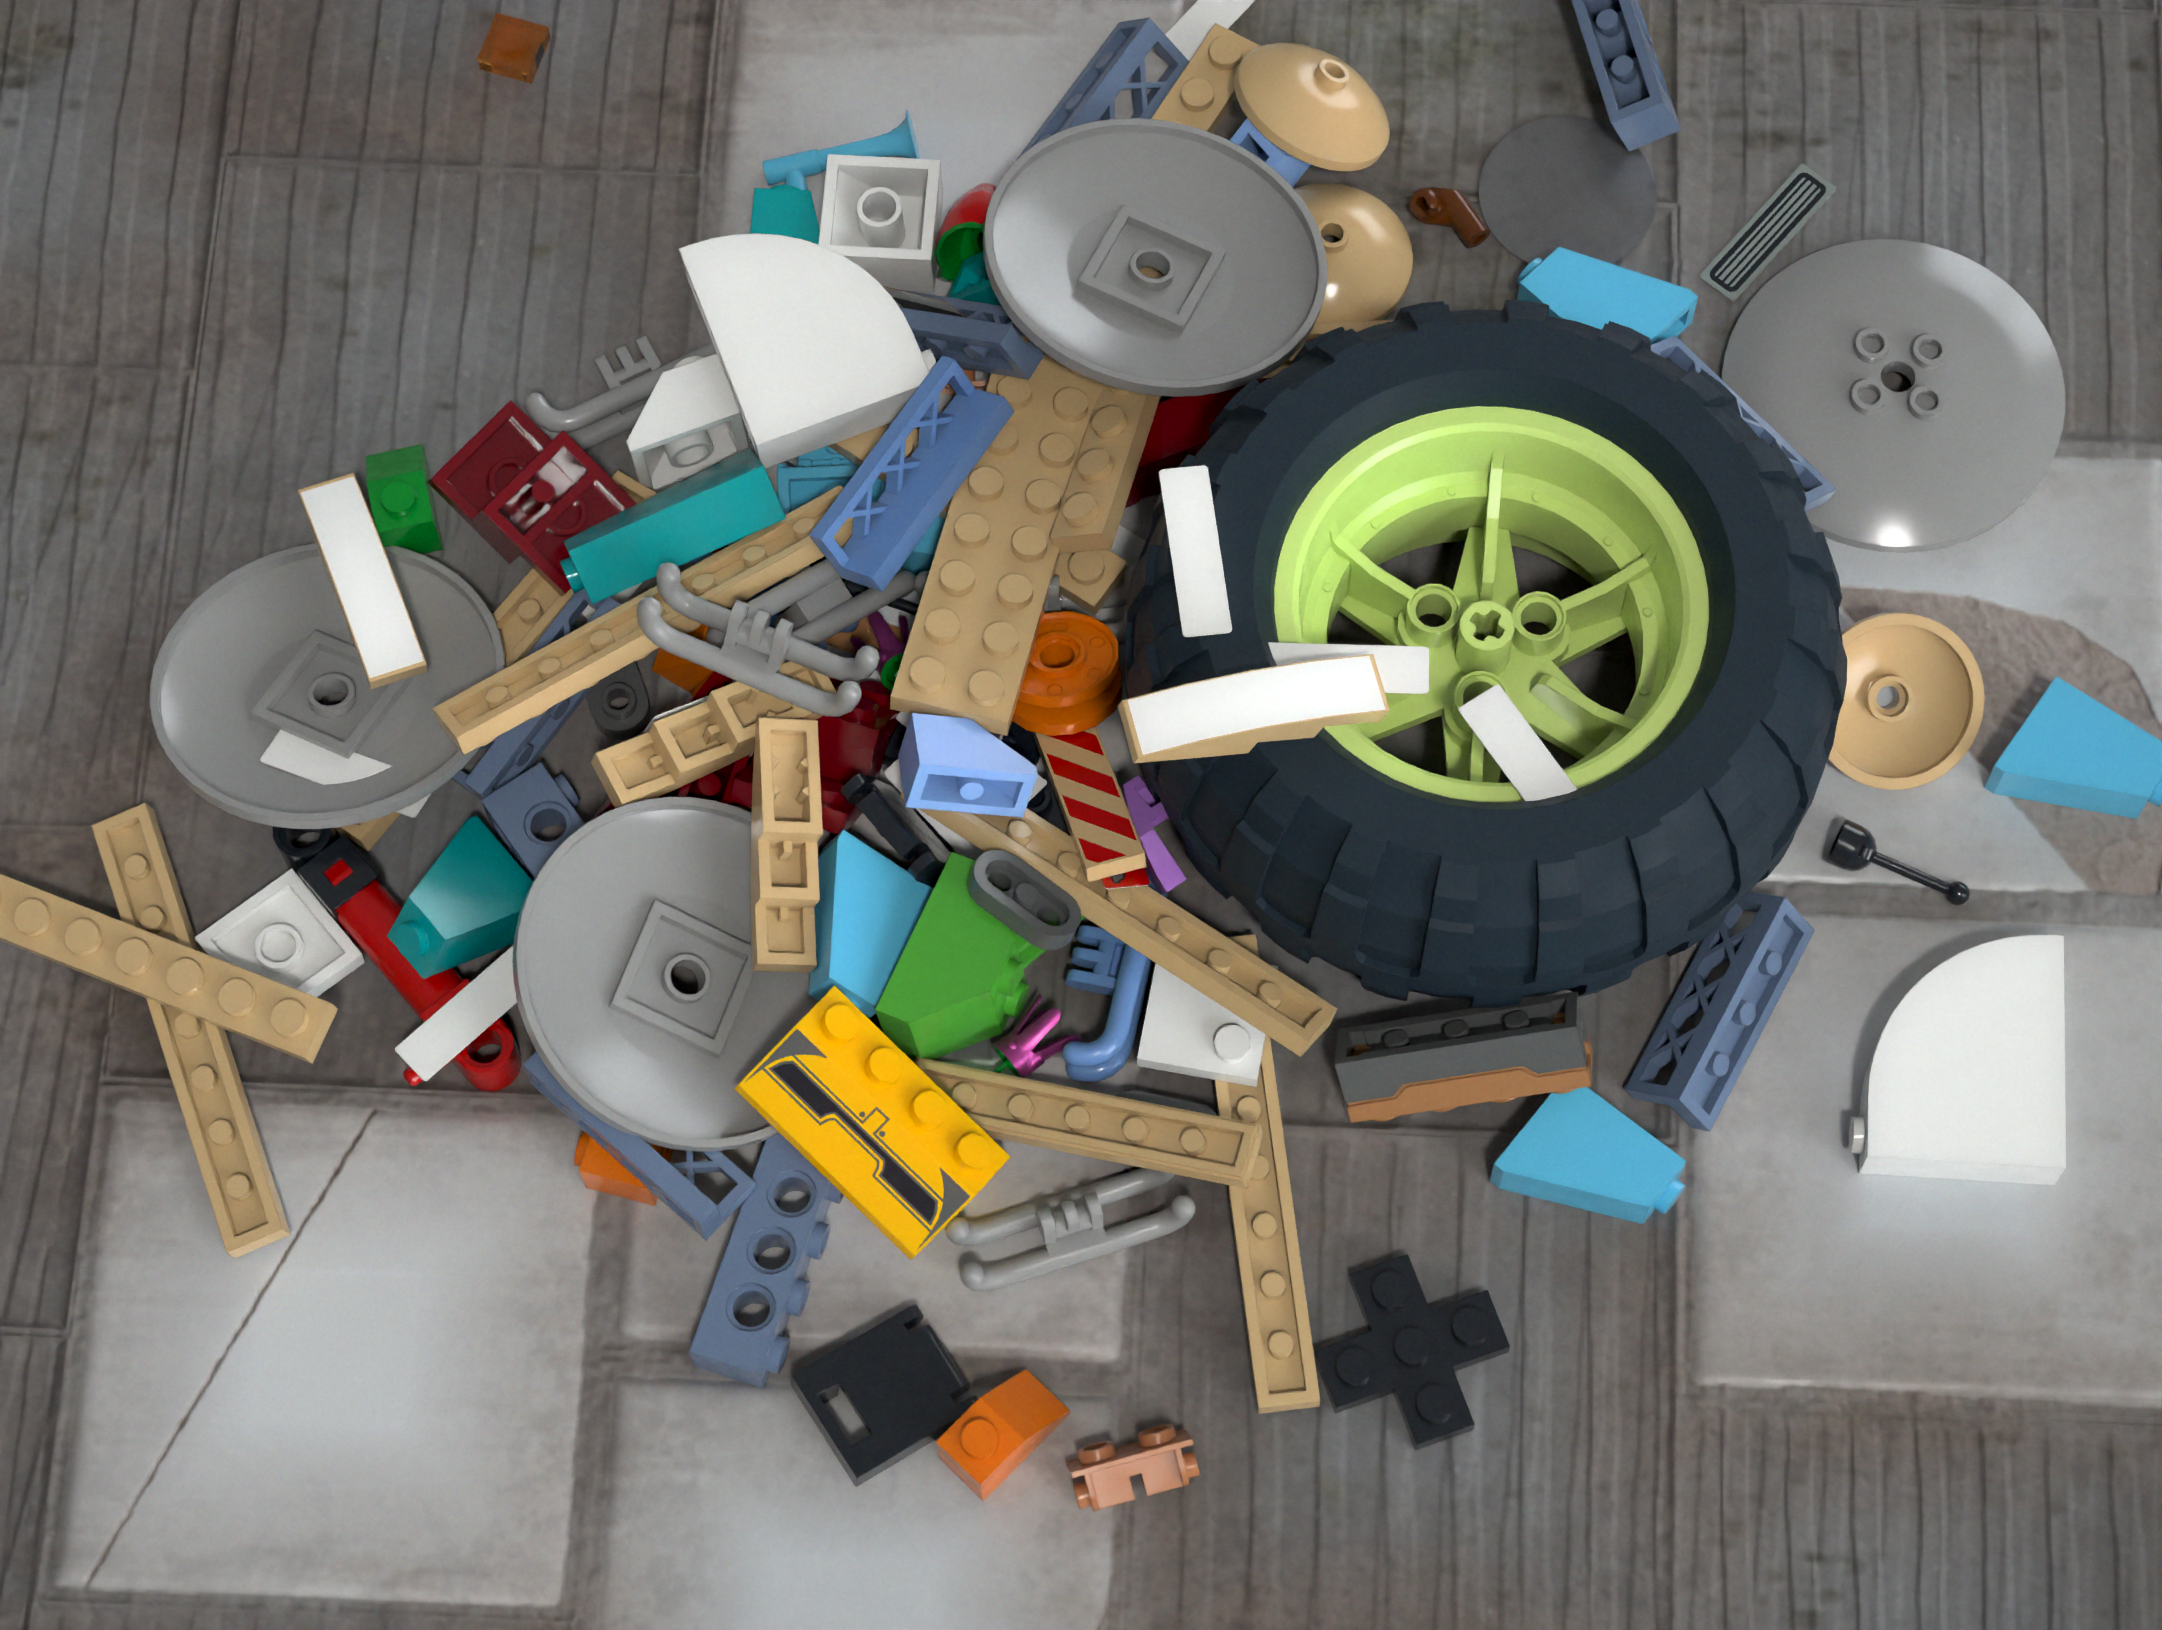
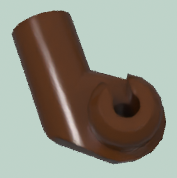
[1409,187,1491,248]

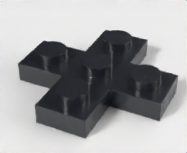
[1314,1254,1510,1450]

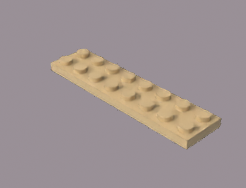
[890,335,1105,736]

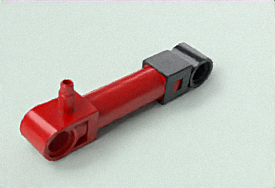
[273,826,522,1092]

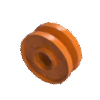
[1012,611,1122,736]

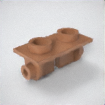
[1066,1424,1200,1512]

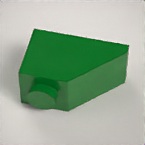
[366,444,444,554]

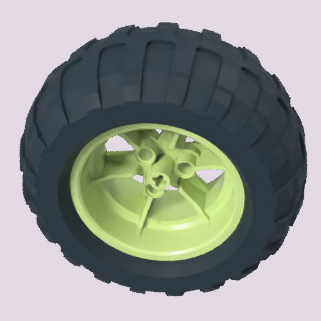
[1125,300,1847,1008]

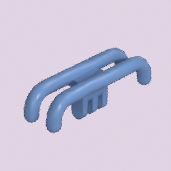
[1062,878,1167,1082]

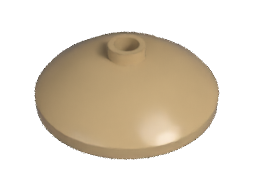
[1234,43,1390,171]
[1294,183,1413,324]
[1828,612,1985,790]

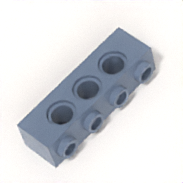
[1571,0,1681,151]
[481,762,592,881]
[689,1133,844,1389]

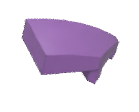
[1122,775,1187,894]

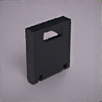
[840,773,958,888]
[791,1305,978,1487]

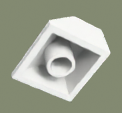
[818,154,944,292]
[626,353,749,493]

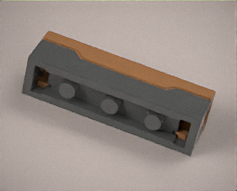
[1334,991,1593,1123]

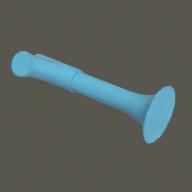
[763,110,920,190]

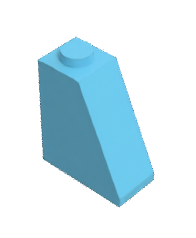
[1517,247,1698,345]
[1984,676,2162,819]
[809,830,933,1019]
[1490,1087,1686,1224]

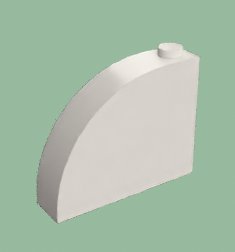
[679,233,936,468]
[1849,935,2066,1185]

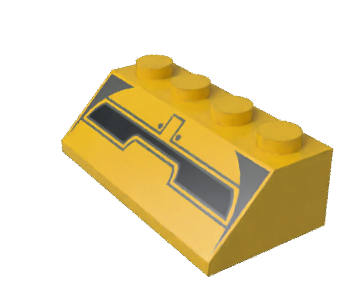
[734,985,1010,1260]

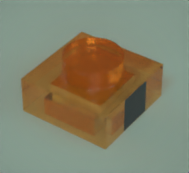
[477,13,550,84]

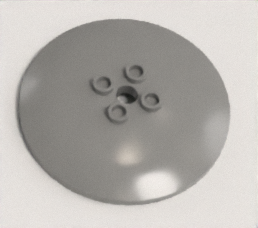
[983,118,1328,397]
[1721,239,2065,553]
[150,543,506,829]
[512,797,819,1151]

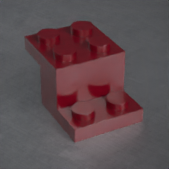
[427,400,636,597]
[730,677,901,834]

